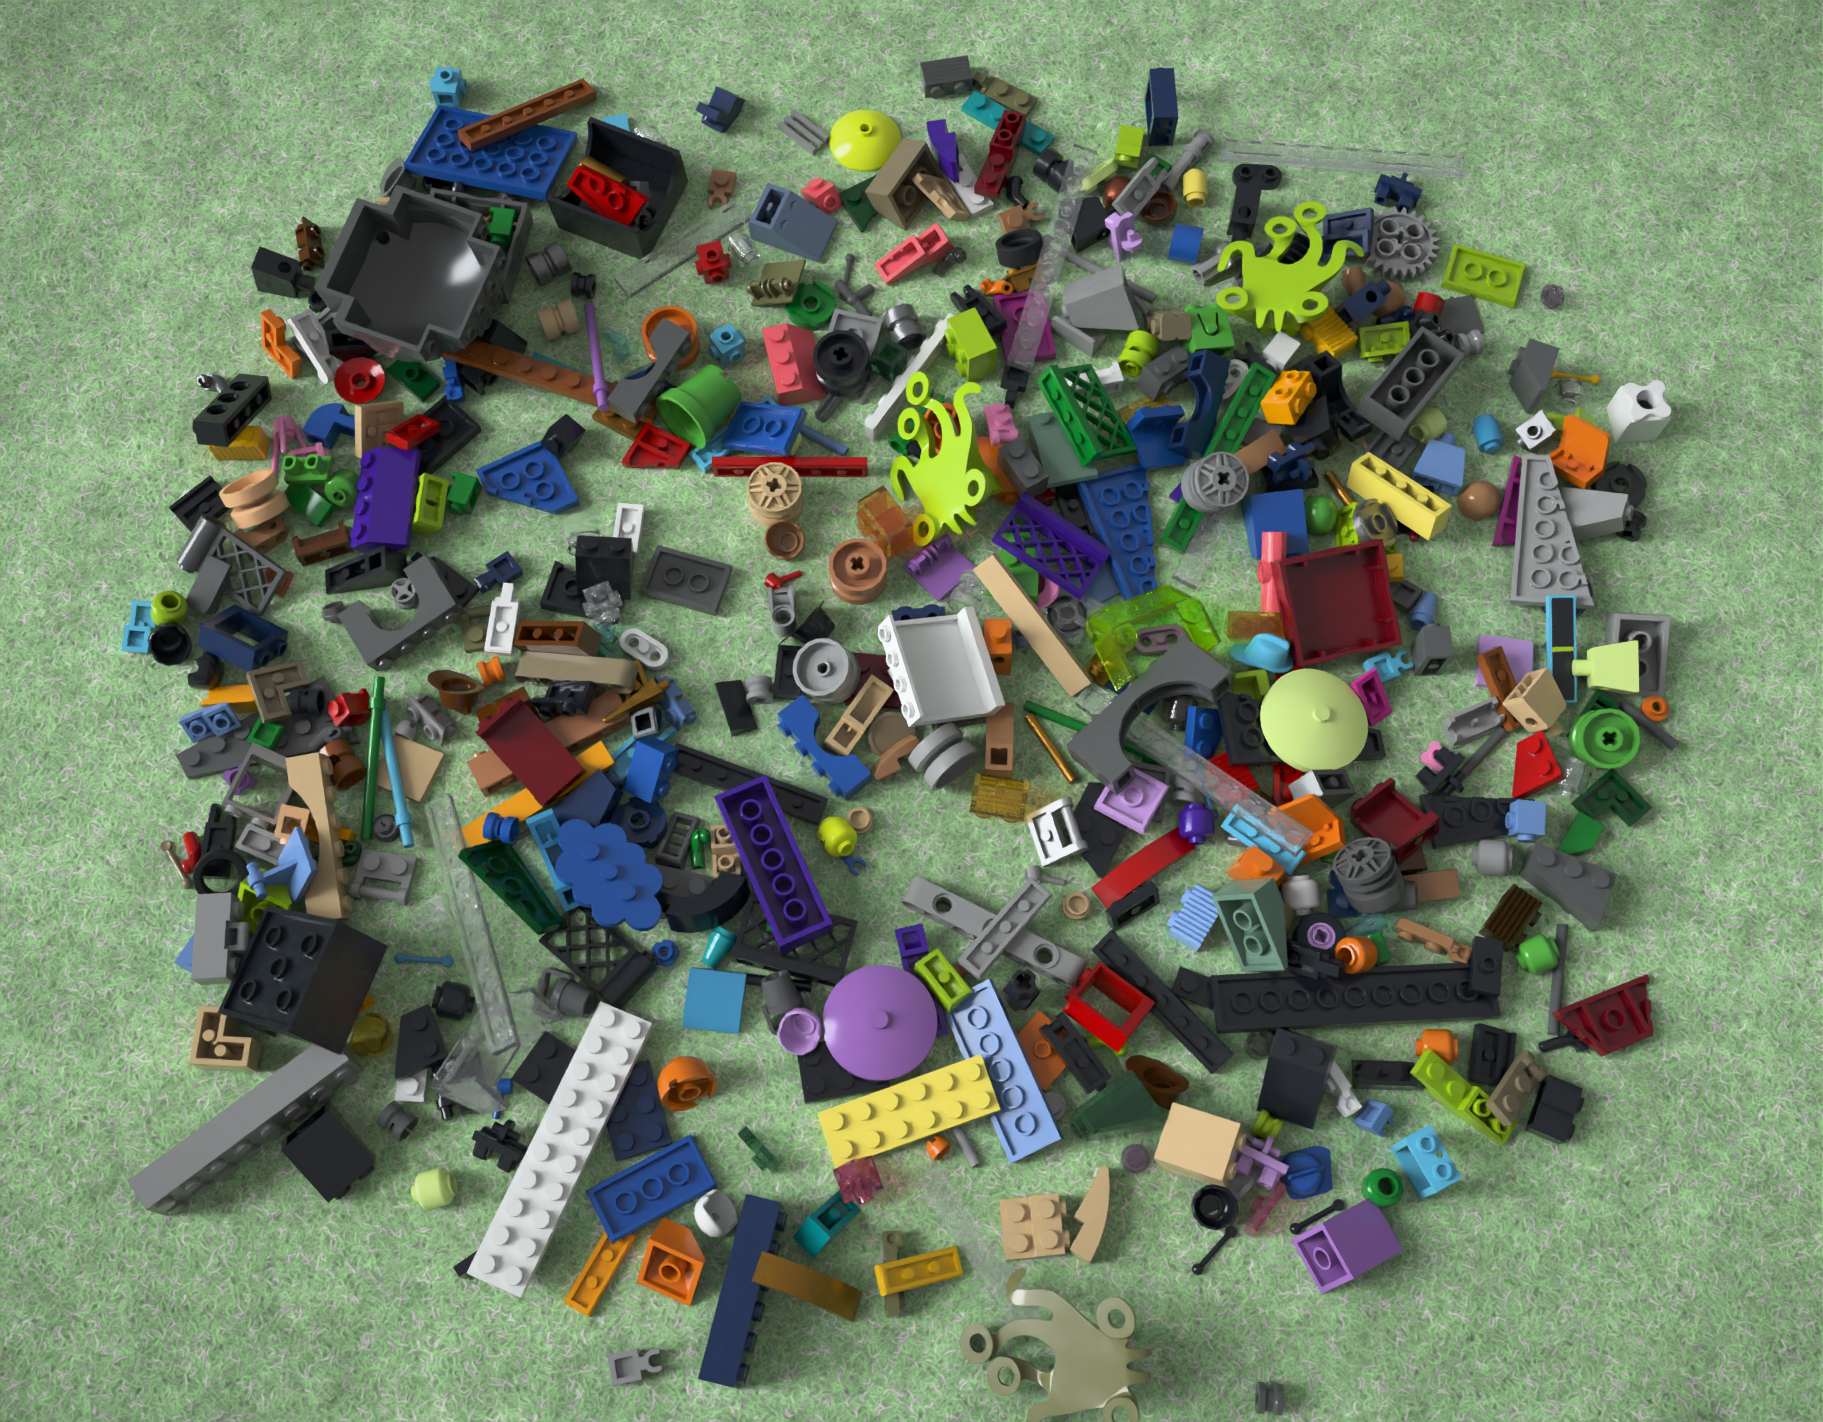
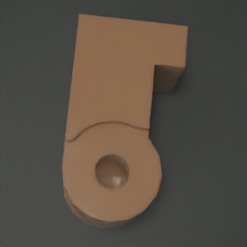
[233,516,289,562]

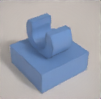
[1353,1099,1394,1137]

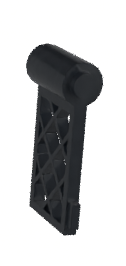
[539,906,658,1010]

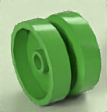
[1568,708,1640,769]

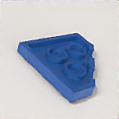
[476,440,580,515]

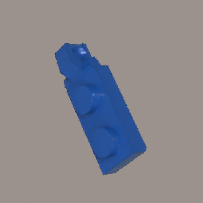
[442,357,466,403]

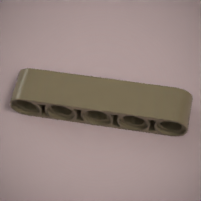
[514,651,639,694]

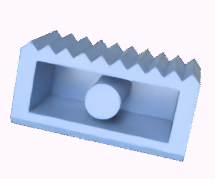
[1166,883,1218,952]

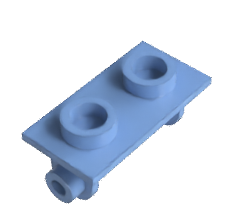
[654,676,696,732]

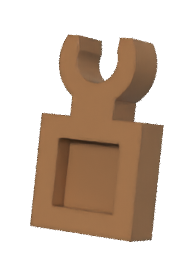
[708,169,736,211]
[997,202,1044,234]

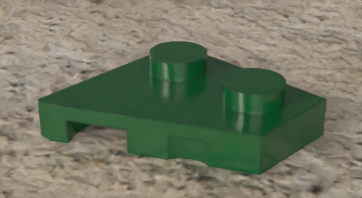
[838,175,879,233]

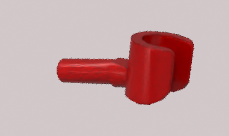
[764,570,802,589]

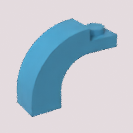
[526,808,580,912]

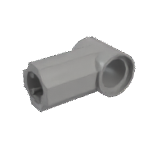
[1191,241,1242,286]

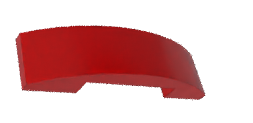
[1091,827,1196,909]

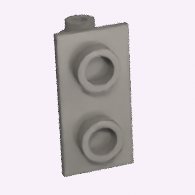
[406,693,457,746]

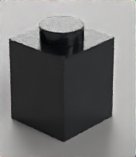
[540,414,586,460]

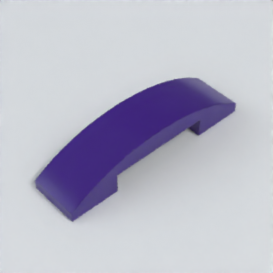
[895,923,949,1038]

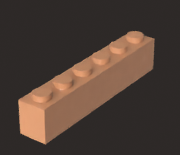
[467,692,631,797]

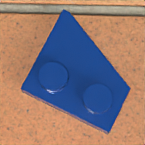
[1183,706,1223,763]

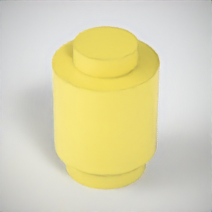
[1182,169,1208,207]

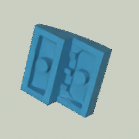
[682,967,747,1034]

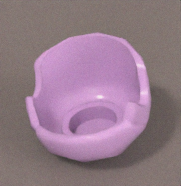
[777,1008,823,1055]

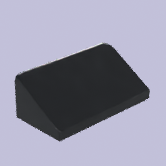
[715,680,758,737]

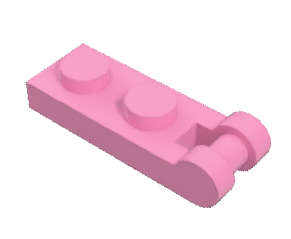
[984,403,1018,446]

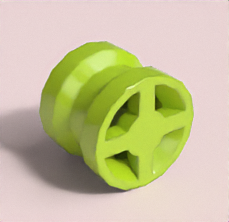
[1249,1109,1284,1142]

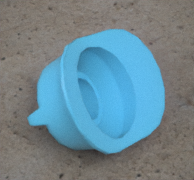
[1230,633,1293,673]

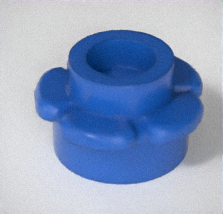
[652,939,679,967]

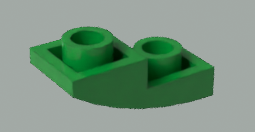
[285,484,335,528]

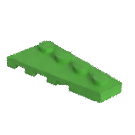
[986,516,1040,604]

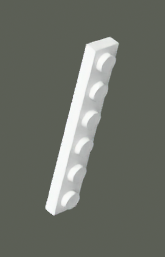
[864,313,954,441]

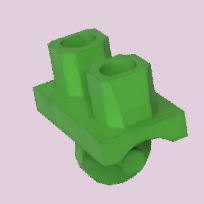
[282,454,335,487]

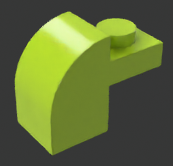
[1114,124,1145,168]

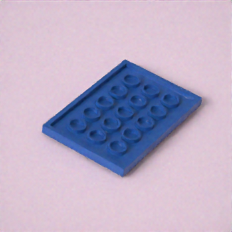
[403,105,578,201]

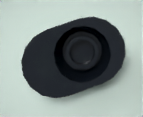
[779,601,835,645]

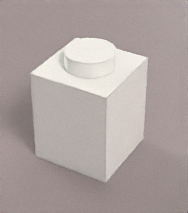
[1261,331,1301,375]

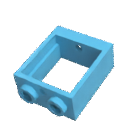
[1389,1124,1462,1200]

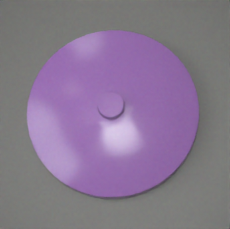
[822,965,937,1081]

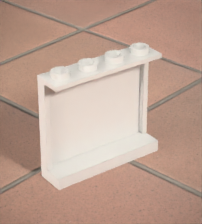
[878,606,1005,727]

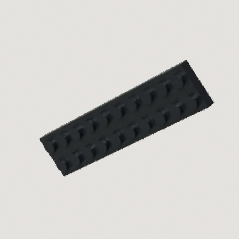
[1209,962,1501,1034]

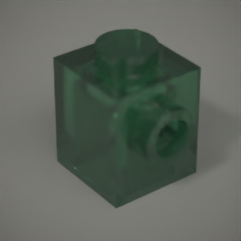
[870,337,907,383]

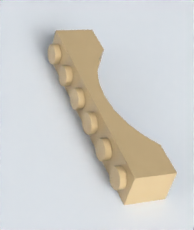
[285,752,352,921]

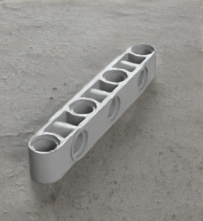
[901,877,1087,989]

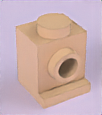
[274,804,312,845]

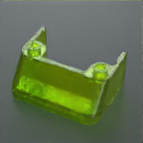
[1085,585,1222,691]

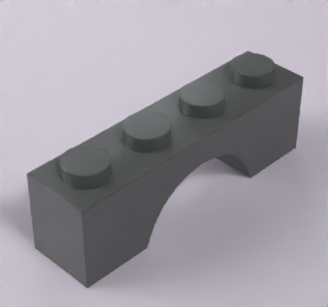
[607,317,692,424]

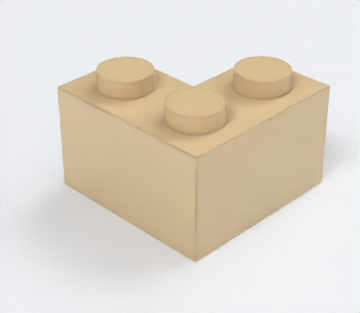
[189,1006,262,1073]

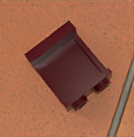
[1351,778,1440,864]

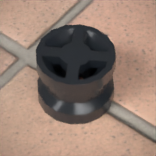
[571,272,597,299]
[1615,510,1647,542]

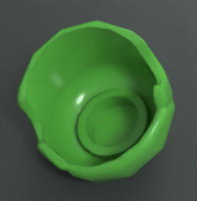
[1304,495,1338,535]

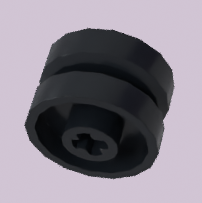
[813,330,871,397]

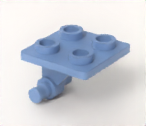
[246,827,317,904]

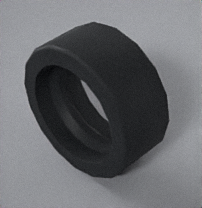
[995,229,1045,268]
[192,848,249,897]

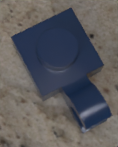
[474,551,523,595]

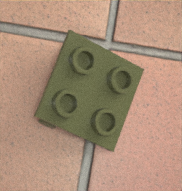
[746,259,806,306]

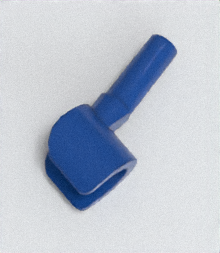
[839,855,866,876]
[492,1078,513,1119]

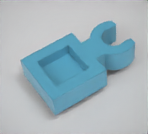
[1362,650,1414,684]

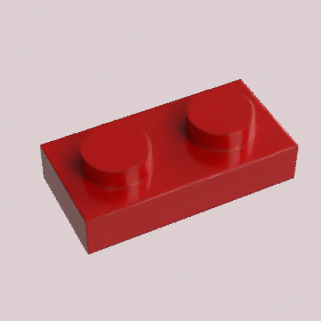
[386,414,440,451]

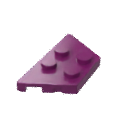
[1492,455,1561,547]

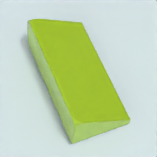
[914,948,973,1013]

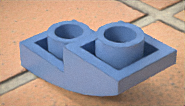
[179,702,242,743]

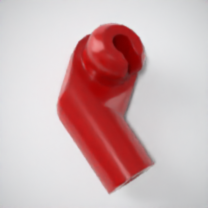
[181,831,201,874]

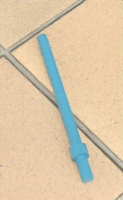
[381,696,414,848]

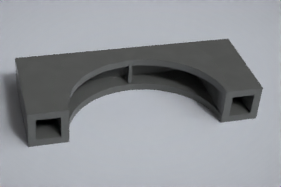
[1066,636,1234,795]

